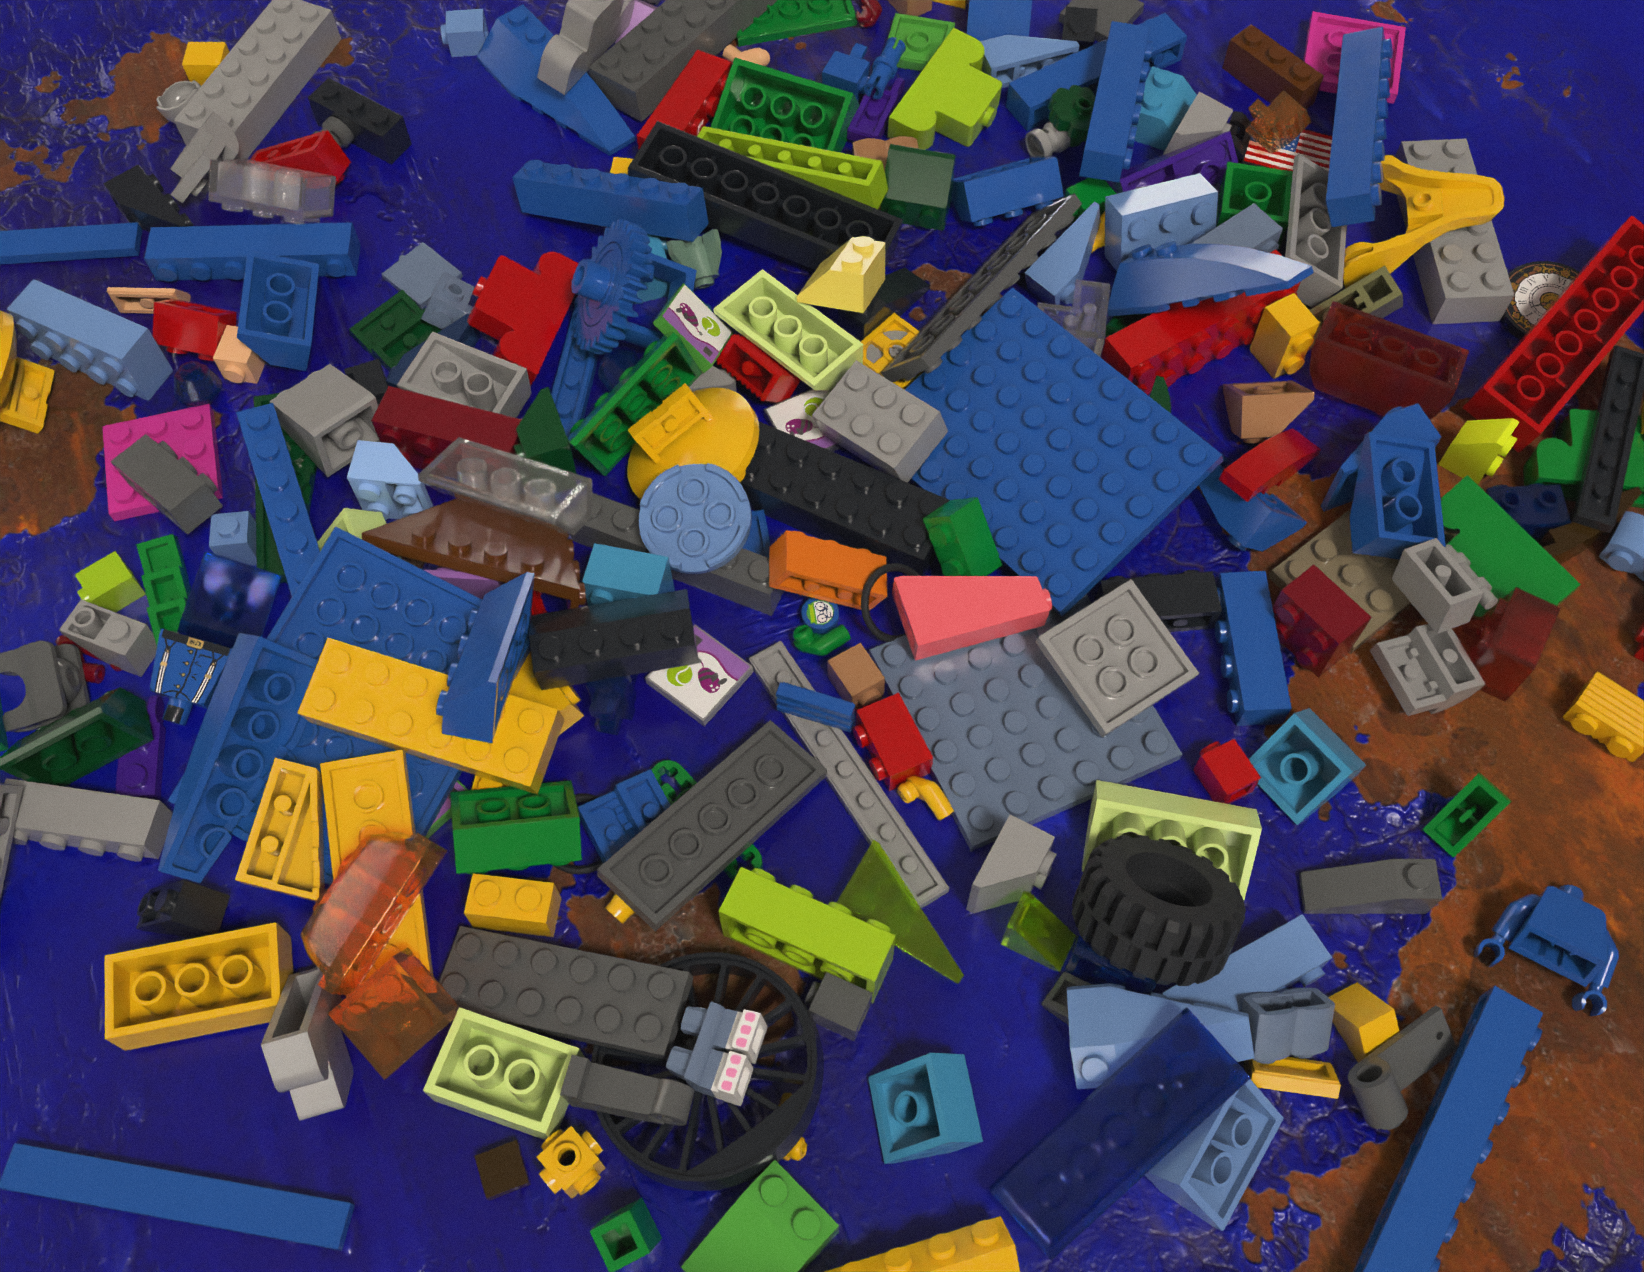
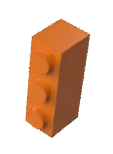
[769,530,887,611]

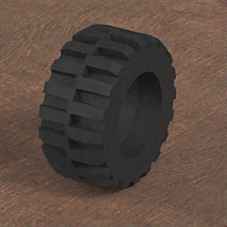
[1072,835,1246,986]

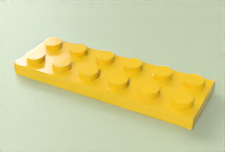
[320,750,435,1011]

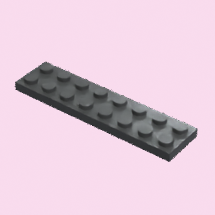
[881,193,1082,382]

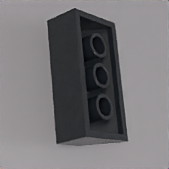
[529,589,699,690]

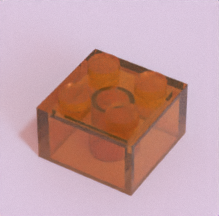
[328,948,459,1080]

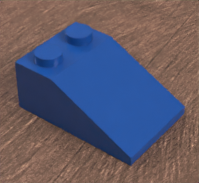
[1321,403,1441,512]
[1349,432,1446,559]

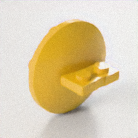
[0,310,55,434]
[627,383,759,500]

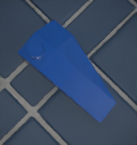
[1199,456,1307,552]

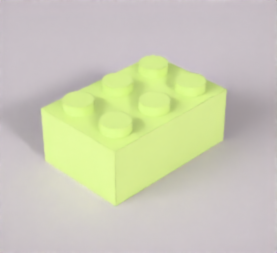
[423,1007,585,1140]

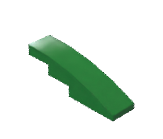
[136,534,201,646]

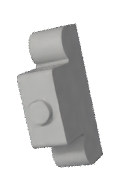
[537,0,635,95]
[261,964,354,1121]

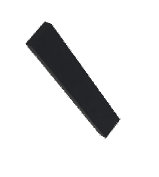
[1571,345,1644,533]

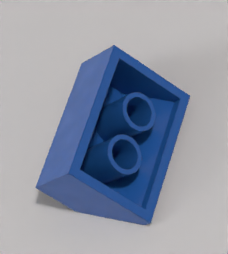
[952,156,1064,227]
[237,250,319,371]

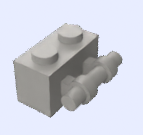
[1392,538,1498,634]

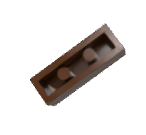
[1222,24,1324,120]

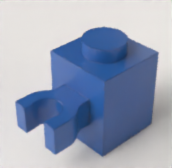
[822,43,870,103]

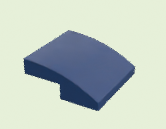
[578,769,671,864]

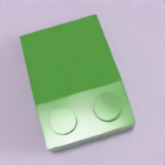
[681,1160,839,1272]

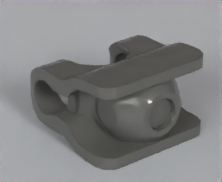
[0,641,90,732]

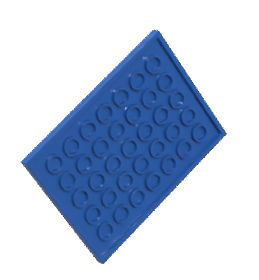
[905,287,1223,617]
[168,526,531,887]

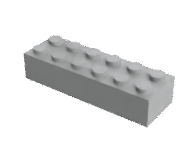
[174,0,341,167]
[1395,138,1515,324]

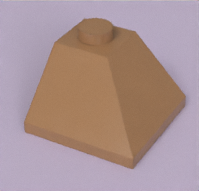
[1223,380,1314,443]

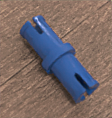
[864,37,906,99]

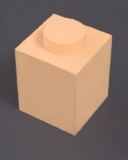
[213,325,266,384]

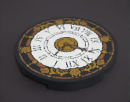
[1502,261,1579,340]

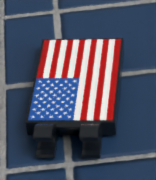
[1229,111,1332,172]

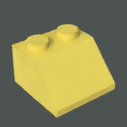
[797,236,885,313]

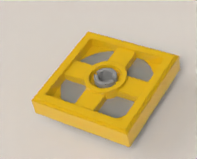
[861,313,924,390]

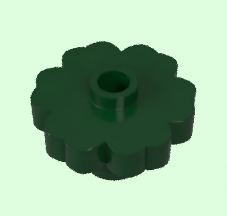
[1048,85,1096,147]

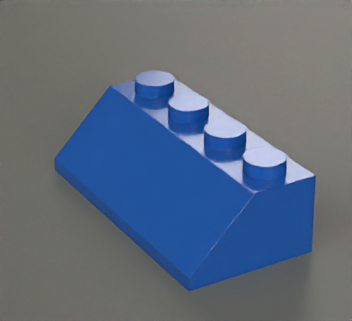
[436,572,535,743]

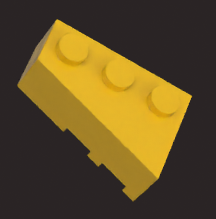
[235,758,325,904]

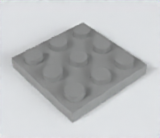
[1035,579,1199,738]

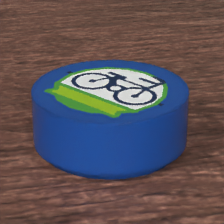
[801,598,839,635]

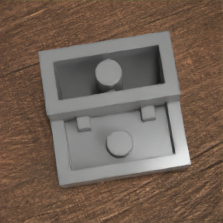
[170,112,239,203]
[1370,624,1485,716]

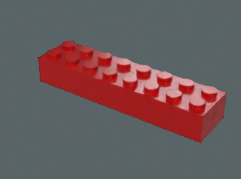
[1462,215,1644,453]

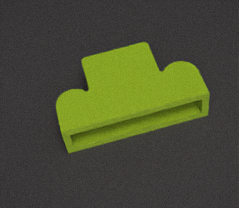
[887,27,1002,150]

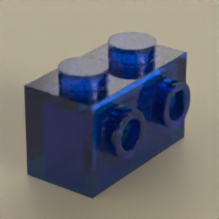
[1485,483,1571,542]

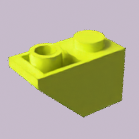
[1438,418,1519,485]

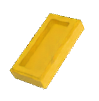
[1243,1057,1341,1099]

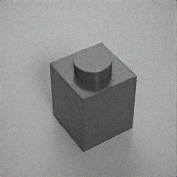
[805,972,873,1042]

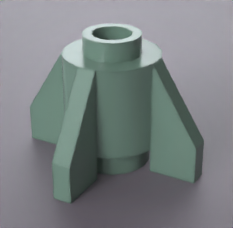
[666,229,722,289]

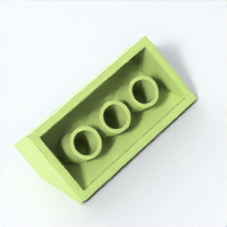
[713,269,863,391]
[1082,780,1262,900]

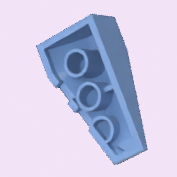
[1067,983,1255,1089]

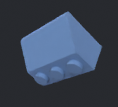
[1139,1065,1284,1231]

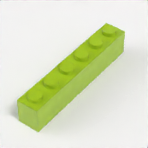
[697,126,888,209]

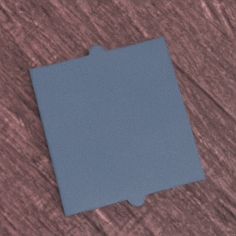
[382,242,463,309]

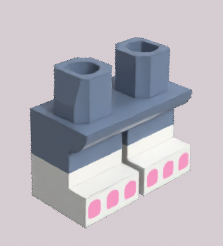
[666,1002,768,1106]

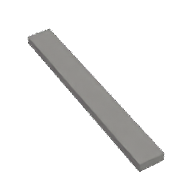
[748,641,949,913]

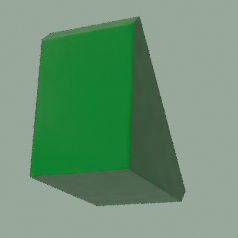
[1422,772,1512,858]

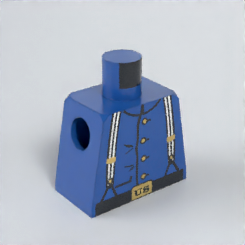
[150,628,232,726]

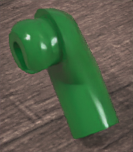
[793,624,851,656]

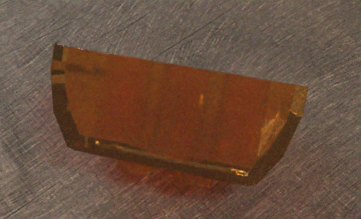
[300,832,447,996]

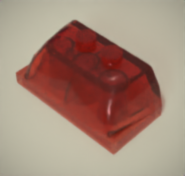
[1309,301,1469,419]

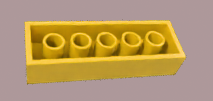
[298,638,565,795]

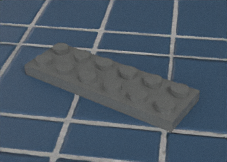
[597,720,827,932]
[431,926,693,1060]

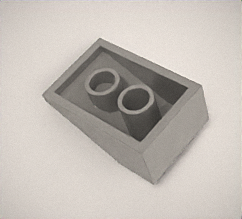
[397,332,532,418]

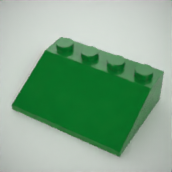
[711,57,860,153]
[567,332,702,476]

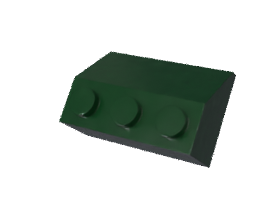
[0,687,154,786]

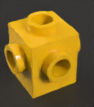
[537,1126,606,1199]

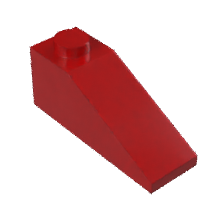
[243,130,351,188]

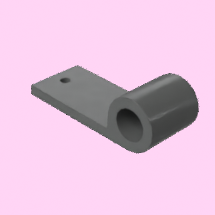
[1348,1005,1457,1130]

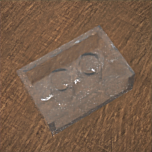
[208,159,336,224]

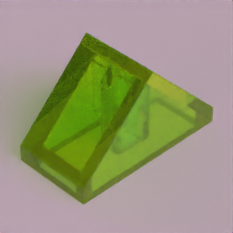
[1001,891,1076,971]

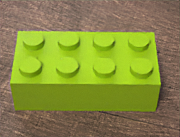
[718,867,896,1003]

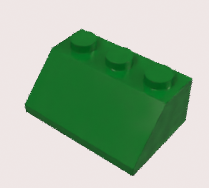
[450,780,582,875]

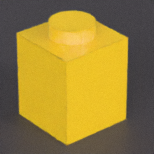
[182,42,230,86]

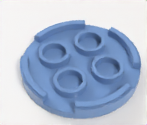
[639,463,752,574]

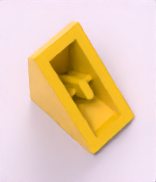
[1328,982,1400,1062]

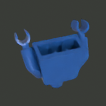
[1474,885,1619,1017]

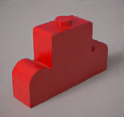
[467,252,579,386]

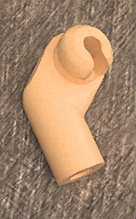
[722,44,770,67]

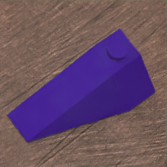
[1105,131,1239,194]

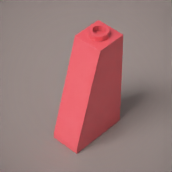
[892,576,1052,661]

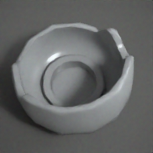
[156,80,201,123]

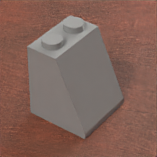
[269,364,380,477]

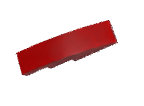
[1219,428,1321,502]

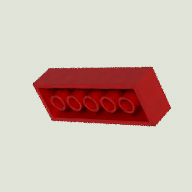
[1101,250,1301,395]

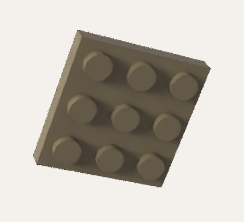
[1268,510,1412,654]

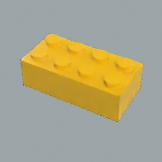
[105,922,293,1051]

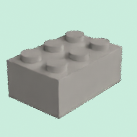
[812,360,948,483]

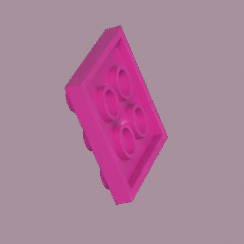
[1303,11,1406,104]
[102,404,223,521]

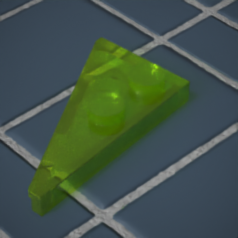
[837,840,964,984]

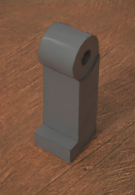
[560,1055,695,1126]

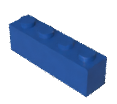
[1215,571,1292,726]

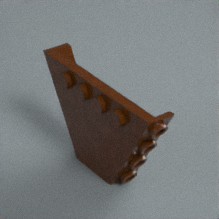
[362,487,586,609]

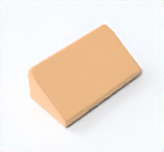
[107,287,191,314]

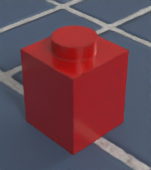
[1193,739,1261,804]

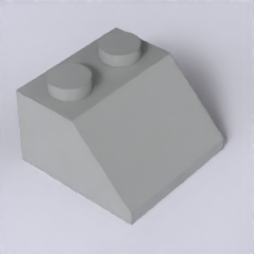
[966,814,1057,913]

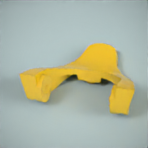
[1343,155,1504,289]

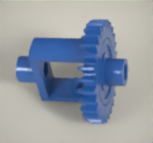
[571,219,712,355]

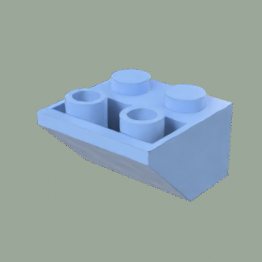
[347,440,433,520]

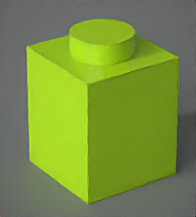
[74,551,146,613]

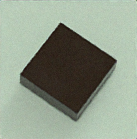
[474,1140,531,1201]

